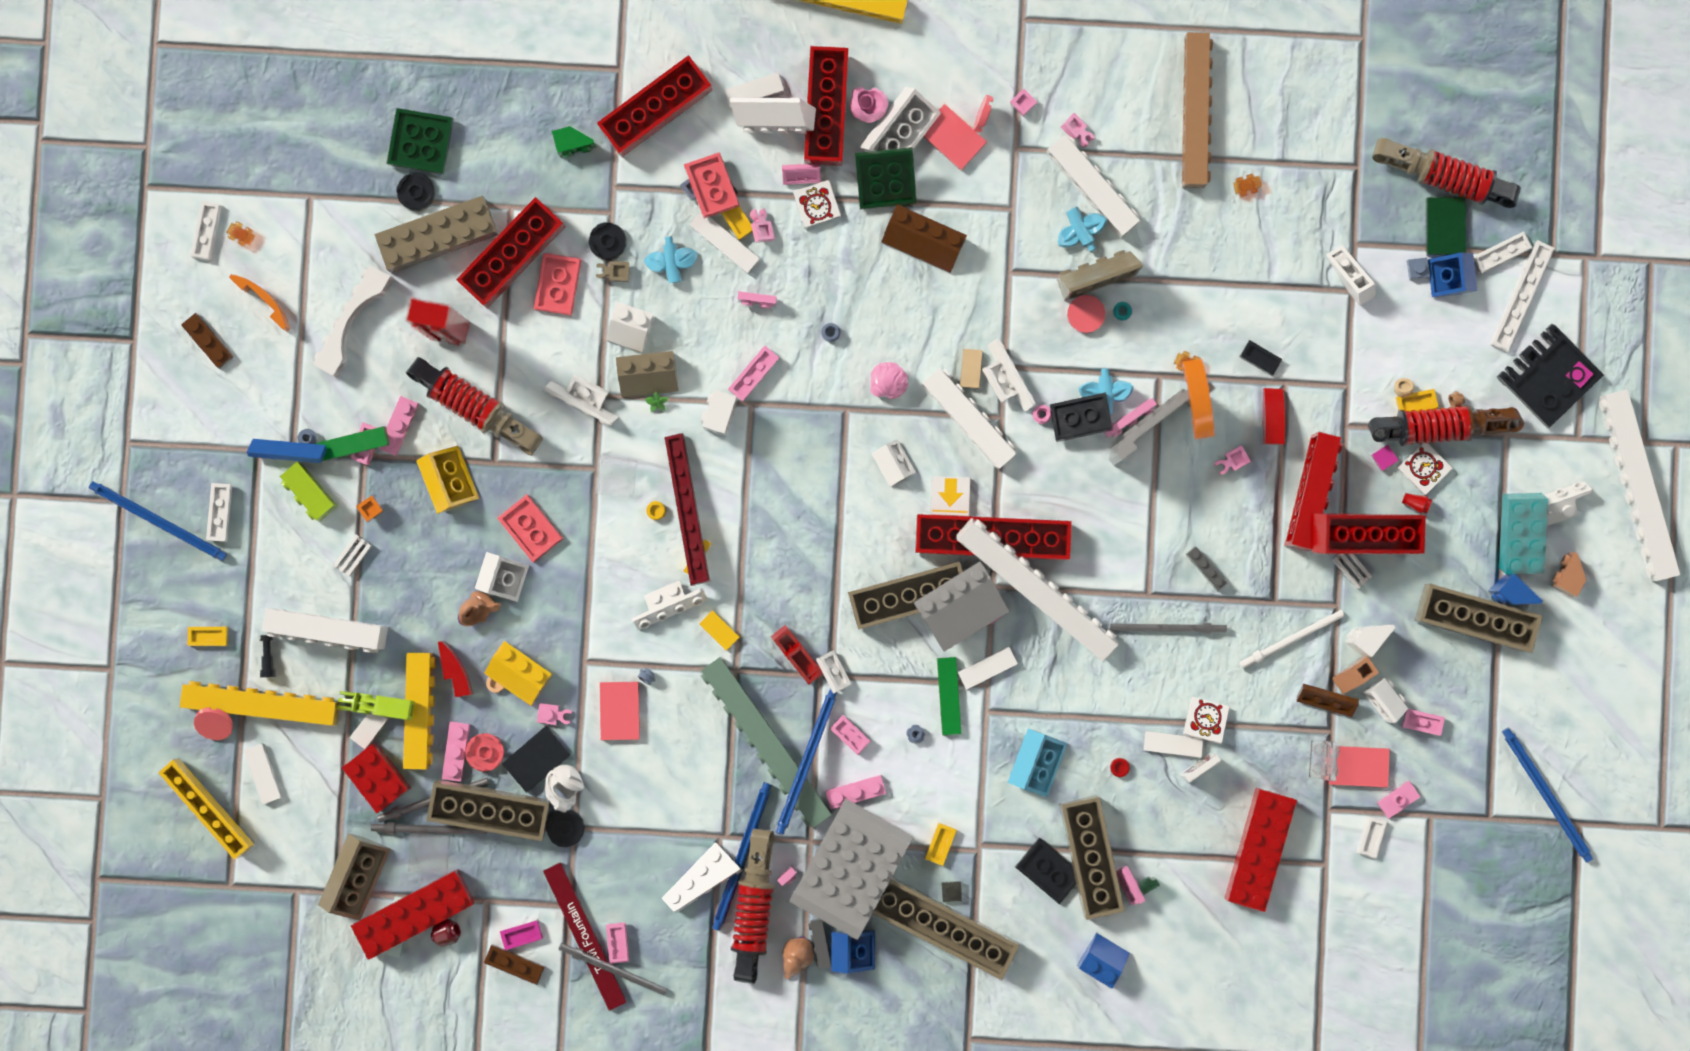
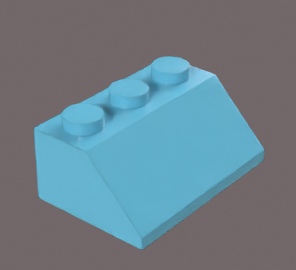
[1007,728,1068,797]

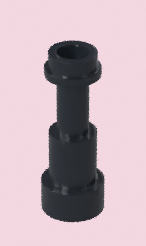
[260,635,276,678]

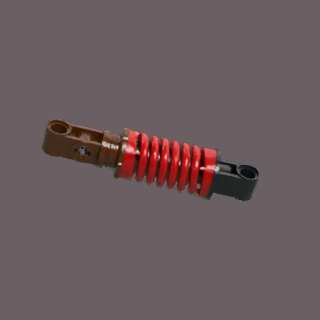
[1368,405,1524,446]

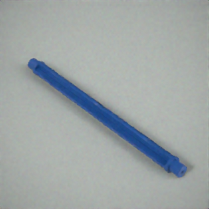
[89,481,227,561]
[776,688,837,835]
[1502,727,1593,863]
[712,782,772,931]

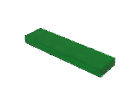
[315,426,390,462]
[937,657,961,735]

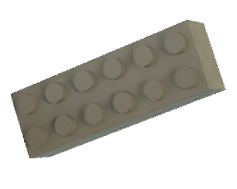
[374,195,499,274]
[848,562,963,630]
[1415,584,1542,653]
[426,779,550,841]
[1059,795,1125,920]

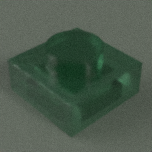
[1138,876,1160,895]

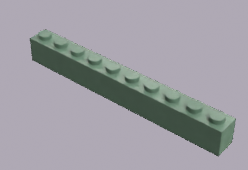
[701,657,832,828]

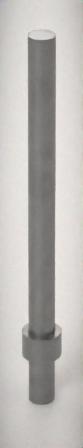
[1110,623,1227,634]
[377,777,490,822]
[371,822,488,834]
[558,942,667,996]

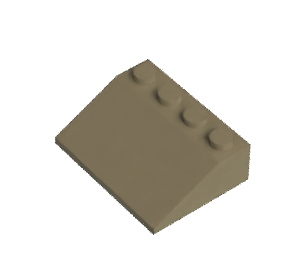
[1057,250,1143,301]

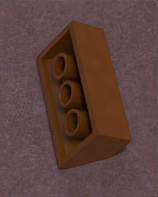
[881,204,967,273]

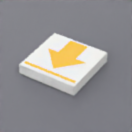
[930,476,970,516]

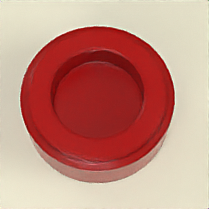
[1110,758,1130,777]

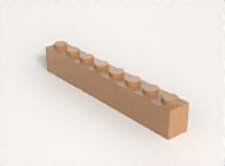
[1182,32,1213,188]

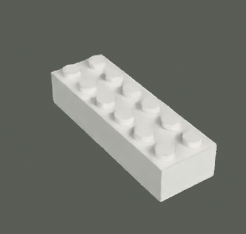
[262,608,388,653]

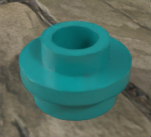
[1113,302,1132,321]

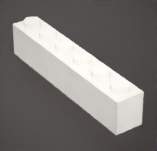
[1046,134,1140,239]
[922,368,1016,470]

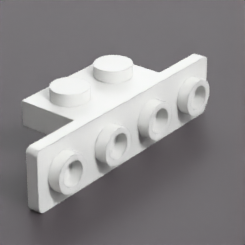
[982,339,1036,411]
[544,374,618,425]
[1545,482,1592,526]
[632,581,708,630]

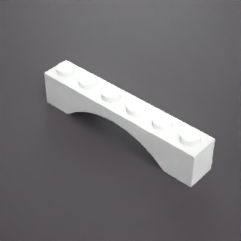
[313,265,394,378]

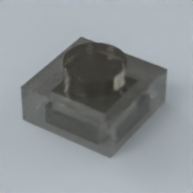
[941,881,962,902]

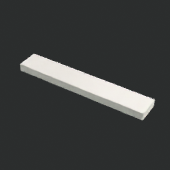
[1490,240,1555,352]

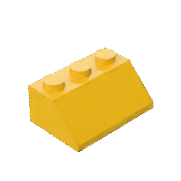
[416,446,479,514]
[484,641,553,706]

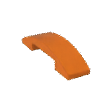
[229,274,290,332]
[1182,359,1215,440]

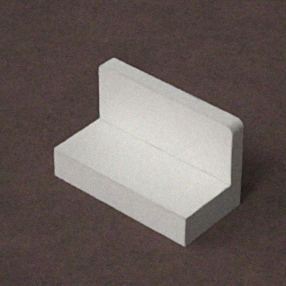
[872,439,916,486]

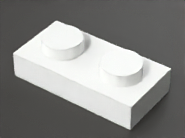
[816,650,851,694]

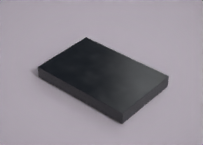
[1050,392,1113,442]
[502,726,571,793]
[1015,837,1076,905]

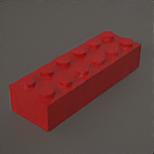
[804,46,848,166]
[597,55,713,158]
[456,197,566,309]
[406,298,470,346]
[1284,432,1343,551]
[1313,513,1426,554]
[1224,787,1297,912]
[351,869,475,960]

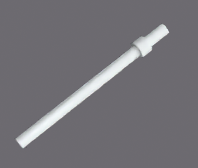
[1239,610,1344,669]

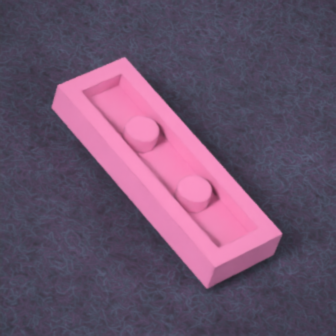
[728,346,780,402]
[378,396,419,456]
[1103,398,1157,438]
[442,721,470,782]
[825,775,886,810]

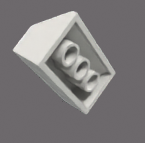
[860,87,941,152]
[730,98,816,134]

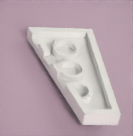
[662,843,742,913]

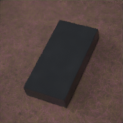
[1239,340,1282,376]

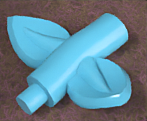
[1058,206,1107,252]
[644,236,698,284]
[1079,368,1134,415]

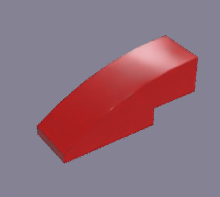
[1262,388,1285,445]
[770,625,823,685]
[438,641,473,697]

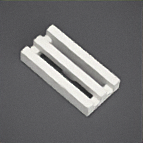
[333,534,372,577]
[1332,554,1372,589]

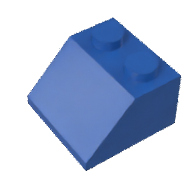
[1428,252,1478,297]
[1488,574,1543,605]
[832,930,875,974]
[1077,932,1130,989]

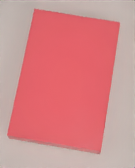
[923,104,987,170]
[684,152,740,219]
[534,253,582,316]
[497,494,563,563]
[600,681,640,740]
[1329,746,1390,787]

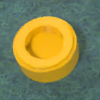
[646,501,666,520]

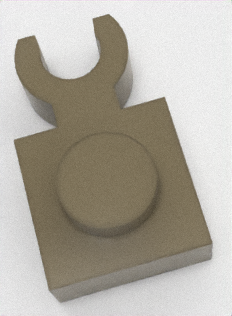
[596,261,630,282]

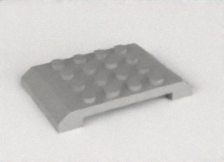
[1109,382,1216,465]
[789,798,913,940]

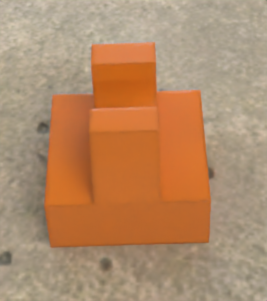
[356,495,384,522]

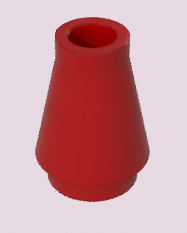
[1402,492,1432,514]

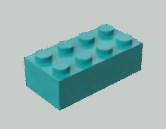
[1499,493,1548,574]

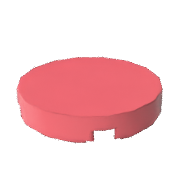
[973,94,994,133]
[1067,295,1106,333]
[193,708,233,740]
[465,733,504,772]

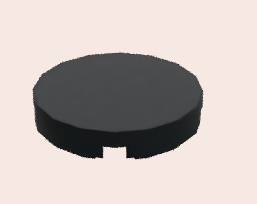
[397,173,435,211]
[588,222,627,261]
[546,809,585,847]

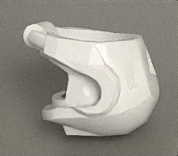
[545,765,584,813]

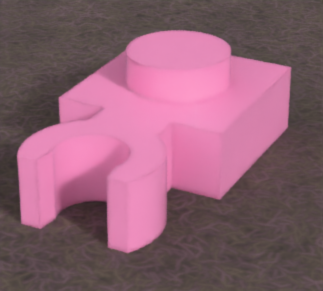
[1060,113,1095,148]
[750,209,775,243]
[1214,445,1251,475]
[537,703,572,725]

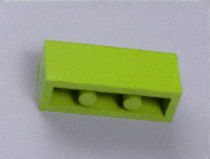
[280,462,338,521]

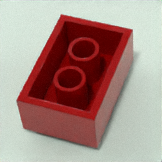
[342,743,411,814]

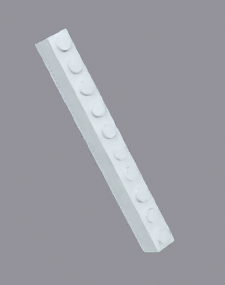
[1599,389,1680,581]
[956,518,1118,662]

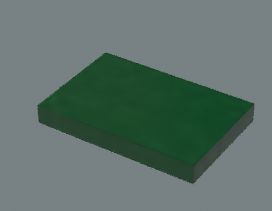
[1426,197,1466,255]

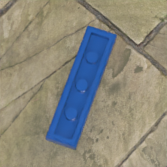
[247,438,327,463]

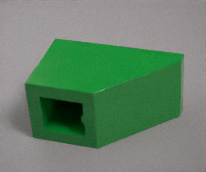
[552,126,596,158]

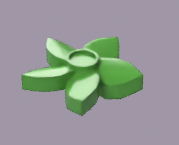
[645,392,668,412]

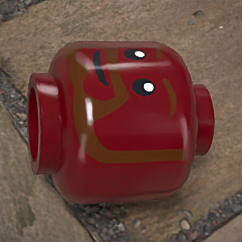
[430,919,461,947]

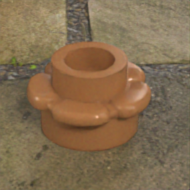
[1448,391,1465,408]

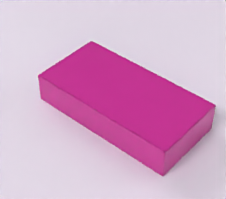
[500,920,543,950]

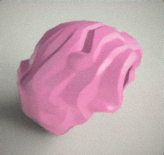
[850,87,888,123]
[870,362,908,399]

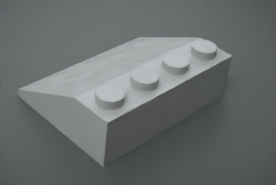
[913,562,1010,652]

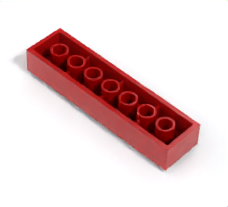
[915,514,1072,560]

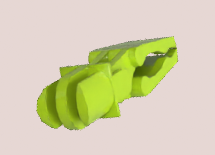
[336,691,415,721]

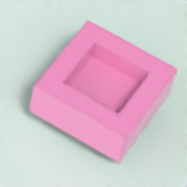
[1010,89,1037,116]
[777,866,797,886]

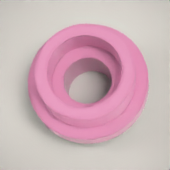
[1033,405,1052,424]

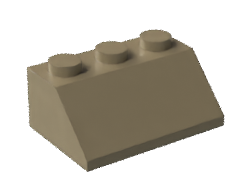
[616,351,679,398]

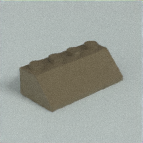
[318,833,390,920]

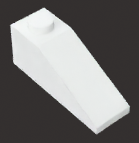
[1326,245,1376,306]

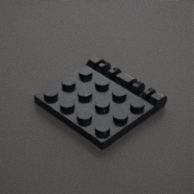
[1497,323,1604,429]

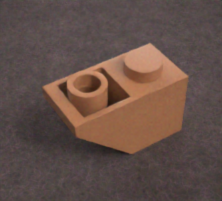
[1551,552,1586,597]
[1332,657,1379,694]

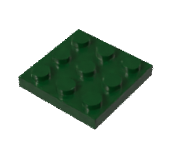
[386,108,454,174]
[855,147,917,209]

